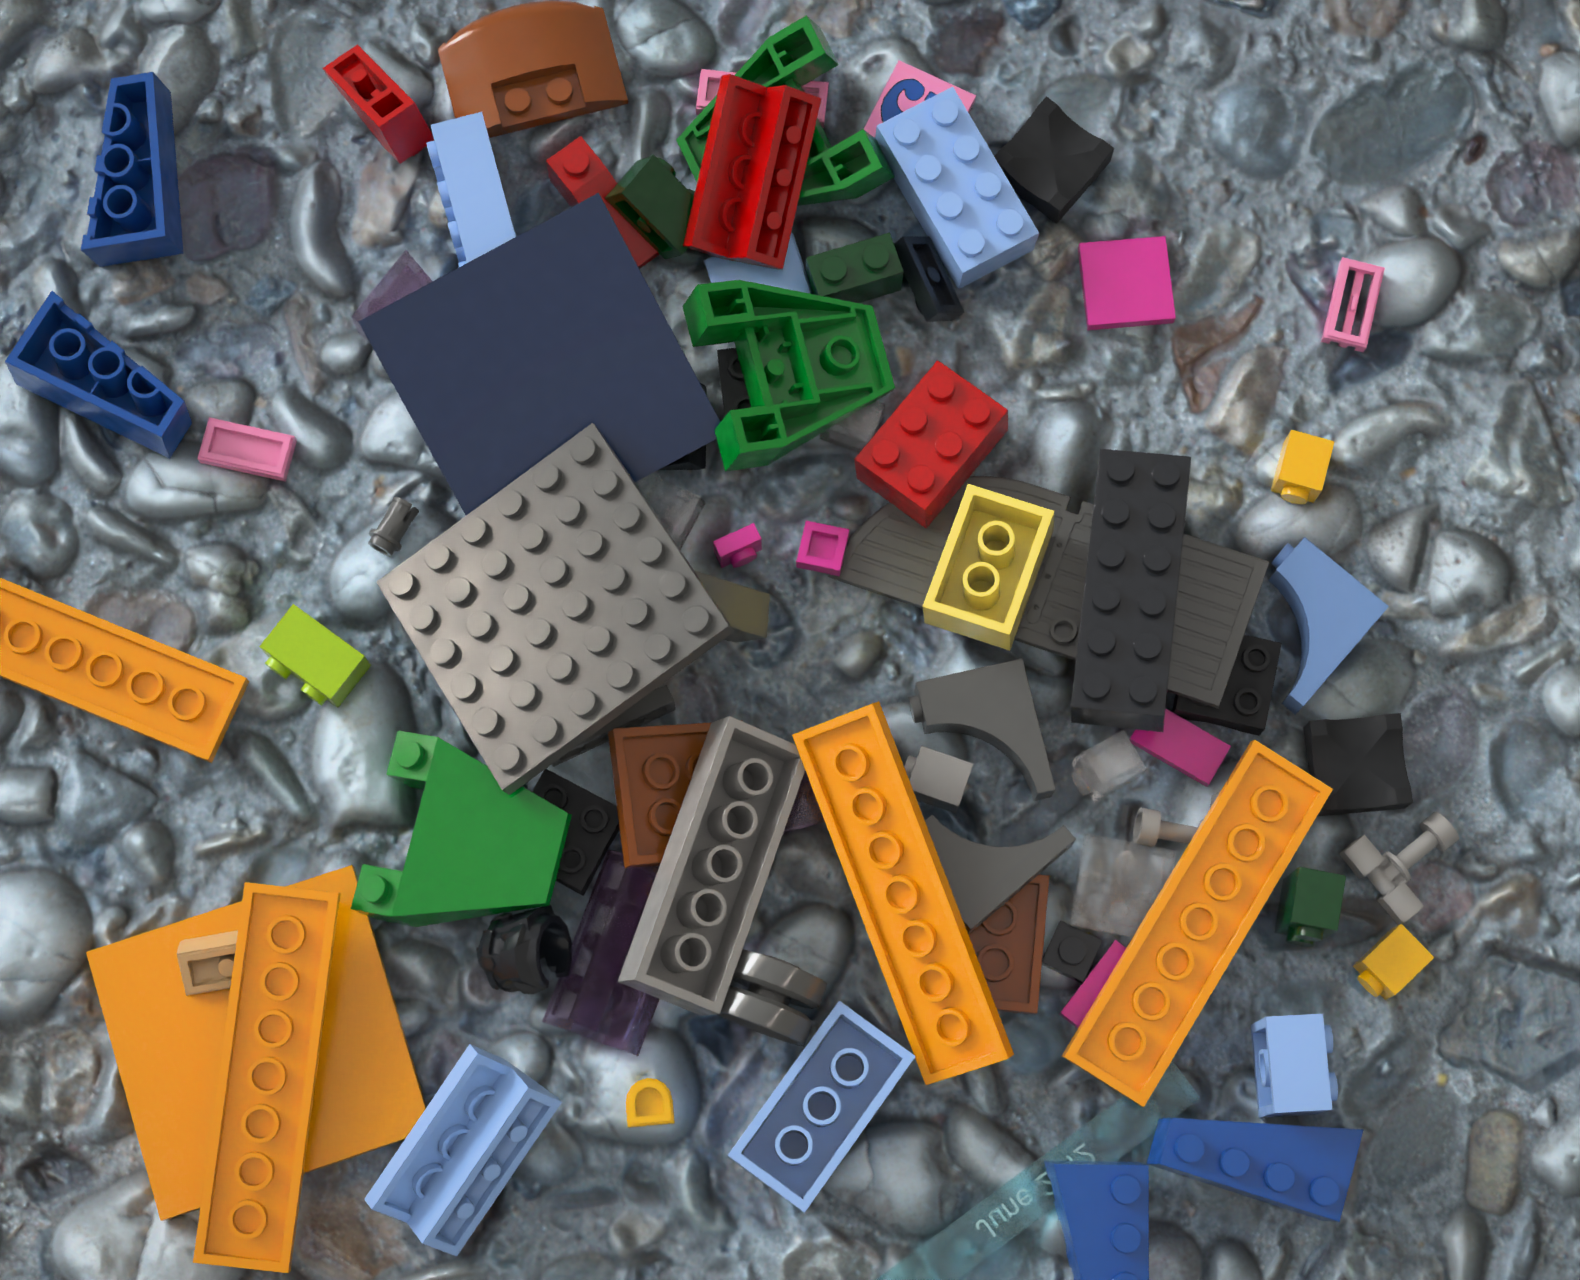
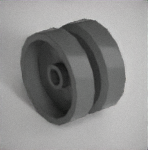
[716,949,827,1047]

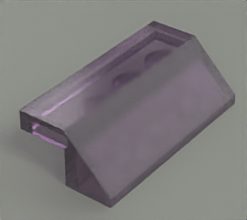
[542,850,660,1056]

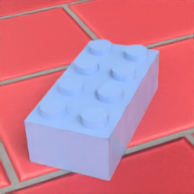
[875,87,1039,290]
[426,112,516,267]
[728,1001,916,1213]

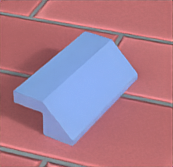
[364,1044,562,1256]

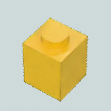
[1271,429,1335,504]
[1353,924,1434,1000]

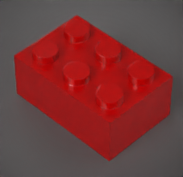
[854,360,1008,529]

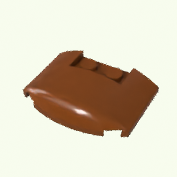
[438,1,629,138]

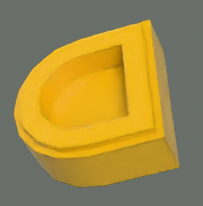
[626,1078,675,1128]

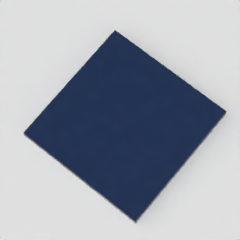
[358,193,721,515]

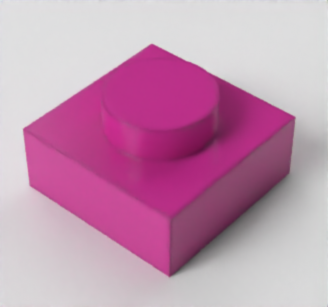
[796,520,849,576]
[713,523,762,568]

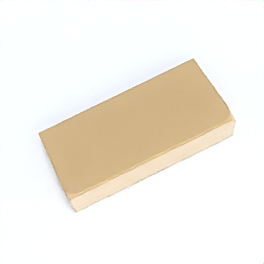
[176,930,238,996]

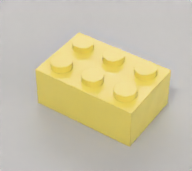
[922,484,1054,651]

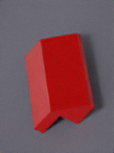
[683,74,822,270]

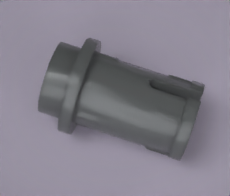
[368,497,419,557]

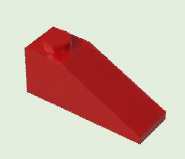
[323,44,434,164]
[546,136,660,269]

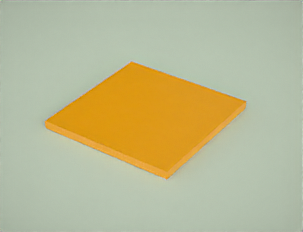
[86,865,427,1221]

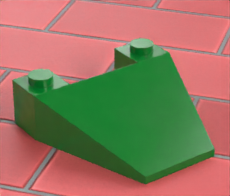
[676,15,895,206]
[682,280,895,472]
[351,731,572,927]

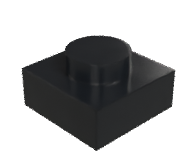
[1042,921,1103,984]

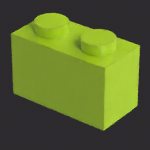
[259,604,371,708]

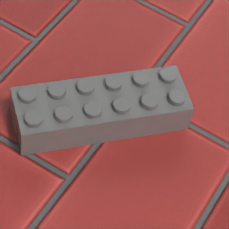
[618,716,805,1016]

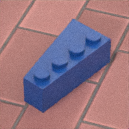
[81,72,184,267]
[5,291,192,459]
[1146,1118,1364,1222]
[1044,1161,1149,1280]

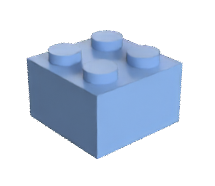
[1250,1014,1338,1118]

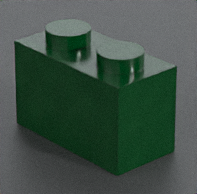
[605,155,695,260]
[806,232,904,303]
[1274,867,1346,947]

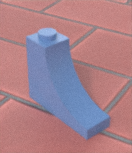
[1268,537,1389,715]

